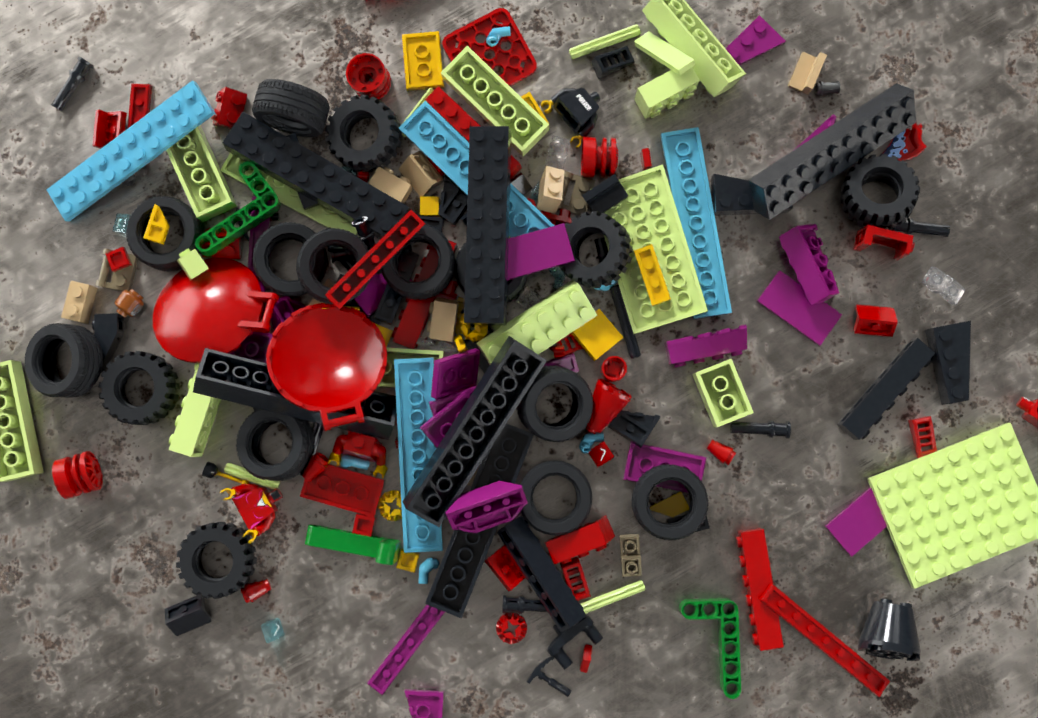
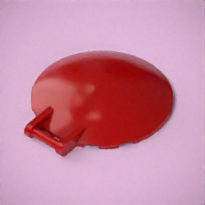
[153,258,279,363]
[266,303,387,431]

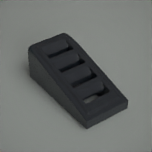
[591,46,635,79]

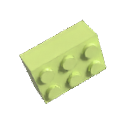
[634,68,700,119]
[692,359,754,428]

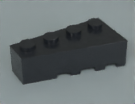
[711,174,793,216]
[925,321,971,405]

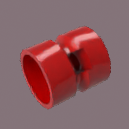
[600,356,627,382]

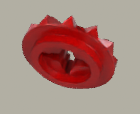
[496,612,527,644]

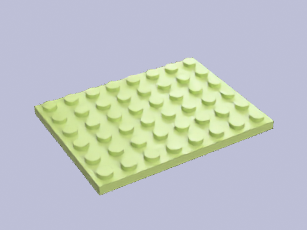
[867,423,1038,589]

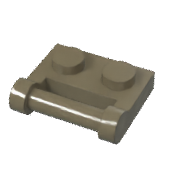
[557,171,595,216]
[95,249,138,291]

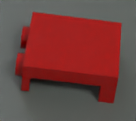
[853,225,915,261]

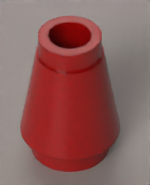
[707,440,736,465]
[302,452,329,482]
[241,579,272,603]

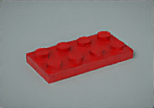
[300,464,385,518]

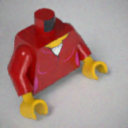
[328,431,388,479]
[220,483,283,544]

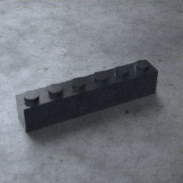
[837,338,935,440]
[497,515,587,632]

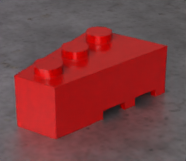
[545,515,615,565]

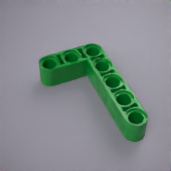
[195,161,281,256]
[305,524,401,565]
[679,598,741,699]

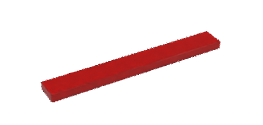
[759,584,890,697]

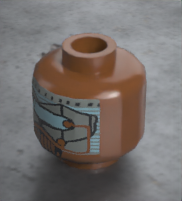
[115,289,144,318]

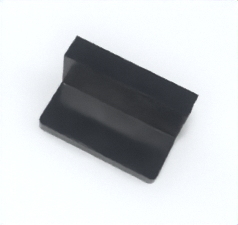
[582,174,628,214]
[165,594,212,636]

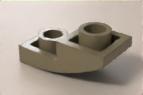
[619,534,642,577]

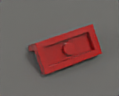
[853,304,898,337]

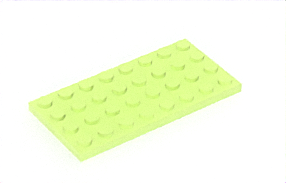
[590,165,708,334]

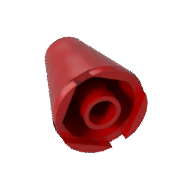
[586,378,632,434]

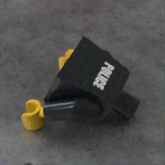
[541,88,600,148]

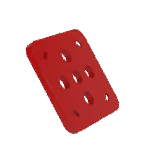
[442,8,537,86]

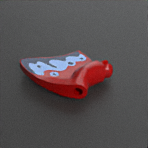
[882,123,927,161]

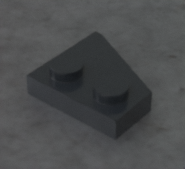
[438,174,468,226]
[609,410,661,448]

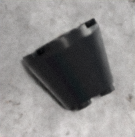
[858,599,921,661]

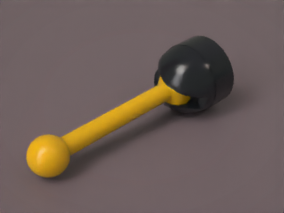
[202,461,249,484]

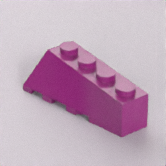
[779,224,839,305]
[665,324,747,368]

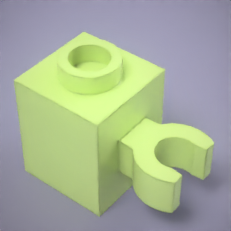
[177,248,209,280]

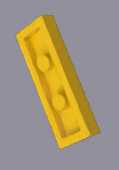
[634,244,671,306]

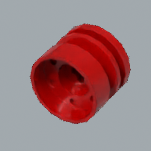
[346,53,392,100]
[581,137,618,178]
[52,451,103,499]

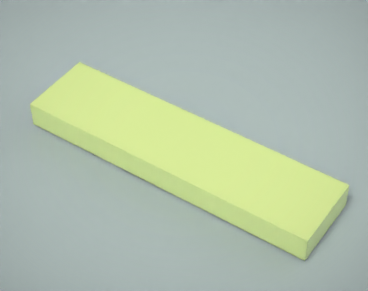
[634,31,695,75]

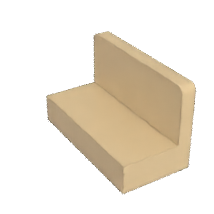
[788,52,827,95]
[399,151,444,196]

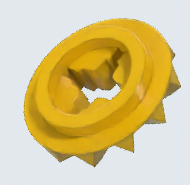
[457,315,488,342]
[378,490,402,521]

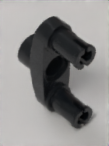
[547,616,603,670]

